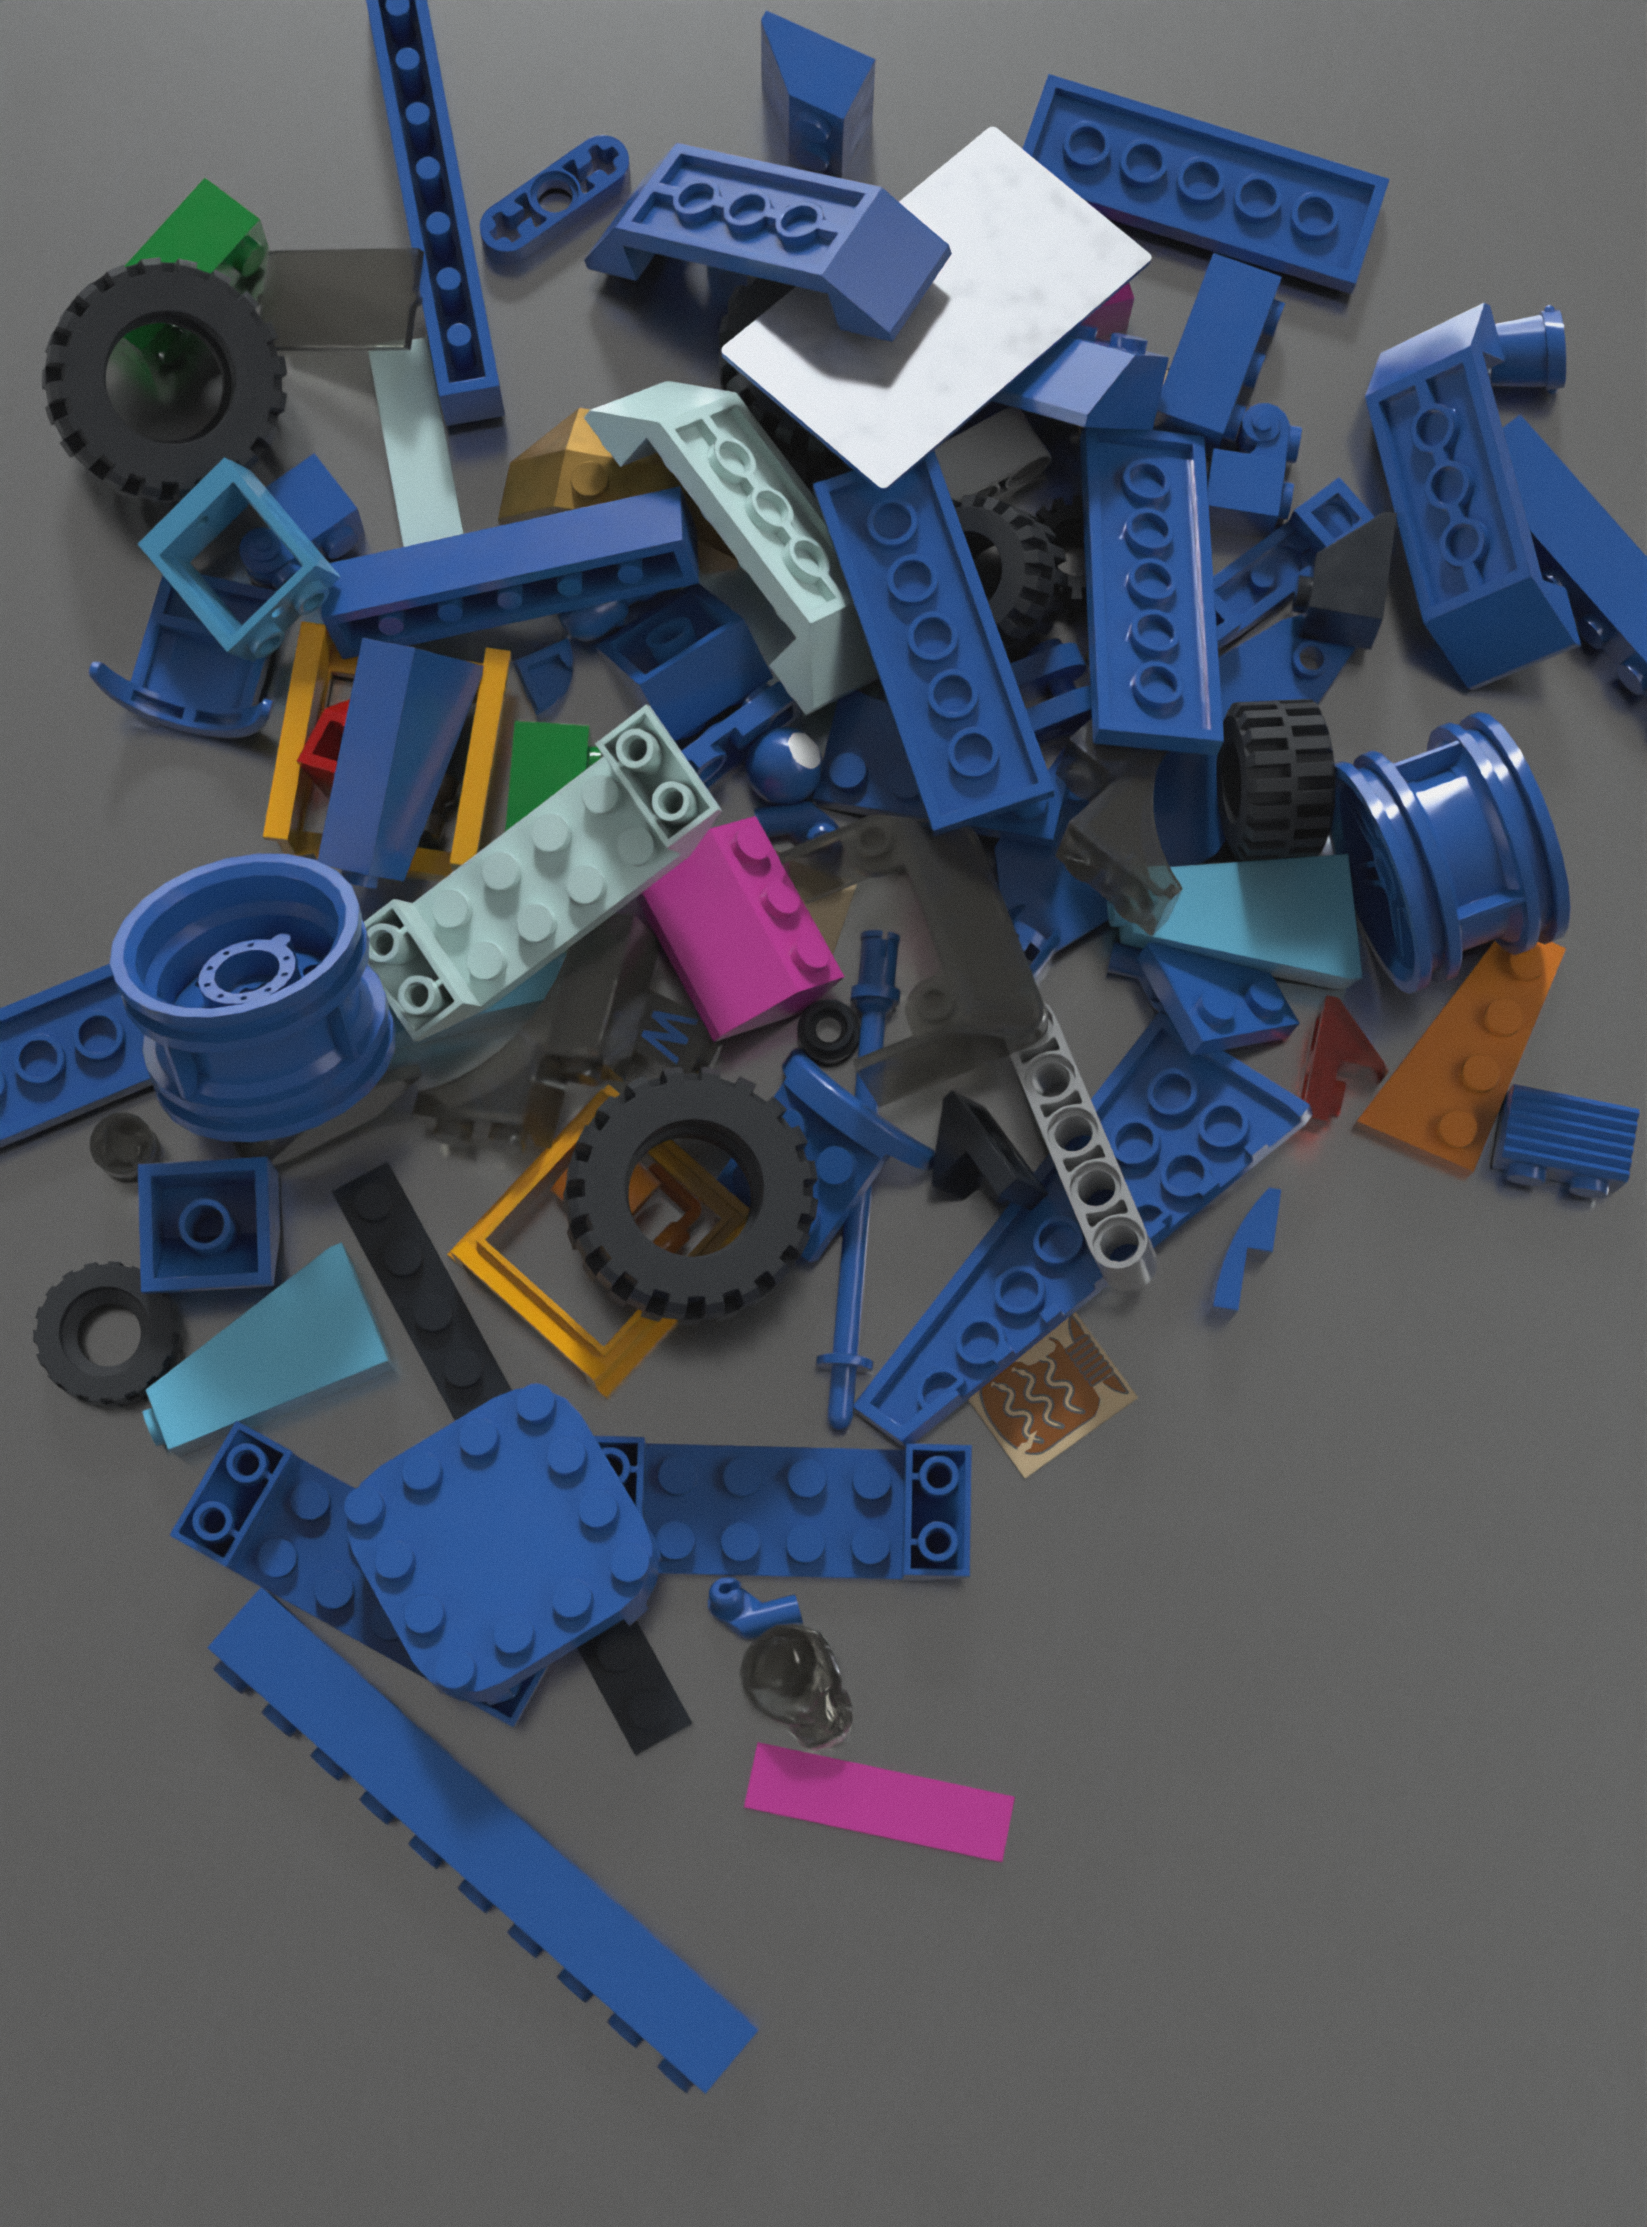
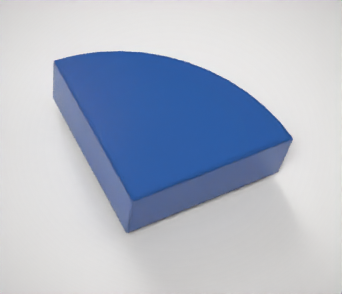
[512,638,574,722]

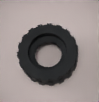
[33,1261,184,1409]

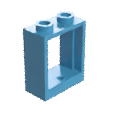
[138,457,340,662]

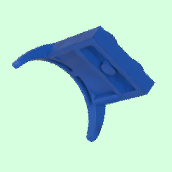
[89,574,277,738]
[717,1048,935,1262]

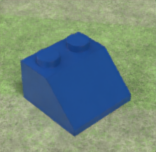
[761,10,876,177]
[992,323,1169,430]
[595,583,773,741]
[138,1157,280,1294]

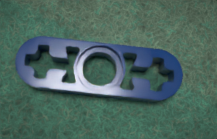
[479,135,630,265]

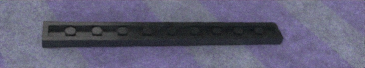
[331,1161,693,1757]

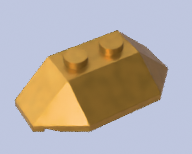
[498,408,738,565]

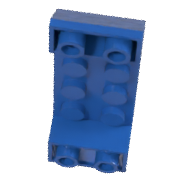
[584,143,952,342]
[1365,303,1581,690]
[169,1420,549,1728]
[594,1436,972,1582]

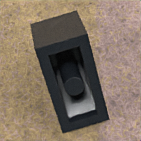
[1292,511,1397,650]

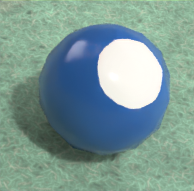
[745,726,824,805]

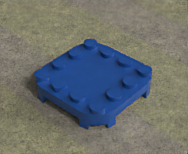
[344,1383,662,1706]

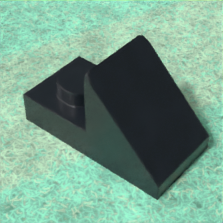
[932,1090,1049,1211]

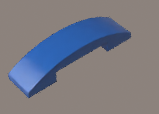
[1213,477,1375,649]

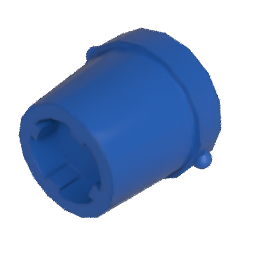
[1487,305,1566,395]

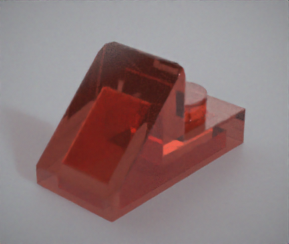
[1299,995,1389,1134]

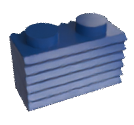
[1492,1084,1640,1198]

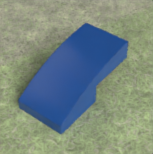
[1206,1188,1281,1321]

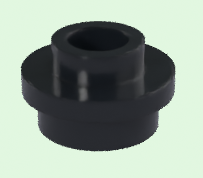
[797,999,860,1063]

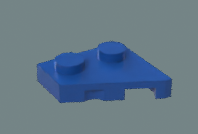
[1136,942,1300,1056]

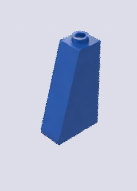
[317,638,484,889]

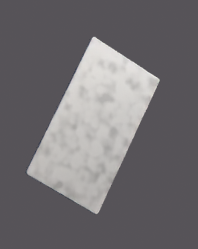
[721,127,1151,493]

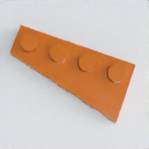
[1353,942,1566,1176]

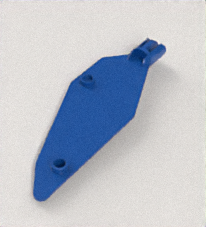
[961,614,1356,1010]

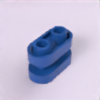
[1010,638,1092,748]

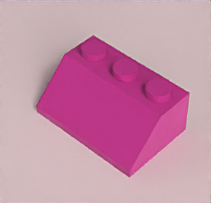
[636,816,845,1042]

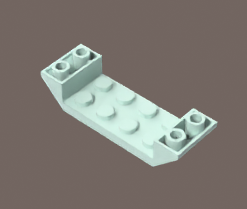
[584,381,879,715]
[364,704,722,1042]

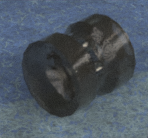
[90,1112,164,1187]

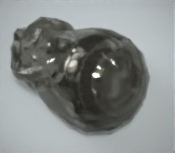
[739,1623,853,1751]

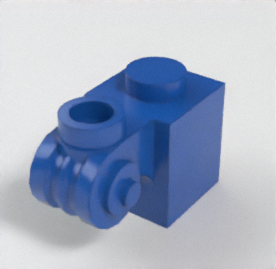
[1207,403,1302,538]
[239,453,364,591]

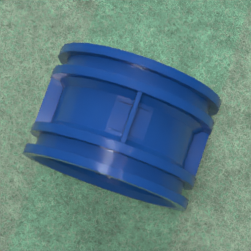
[1329,712,1571,994]
[110,853,396,1142]

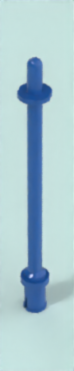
[816,930,901,1430]

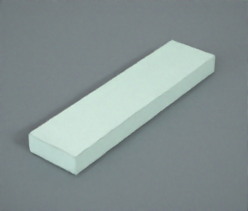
[368,337,464,547]

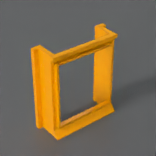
[263,621,512,879]
[447,1084,750,1399]

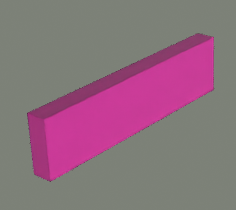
[744,1742,1015,1863]

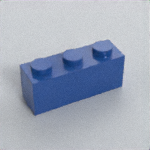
[1153,253,1285,458]

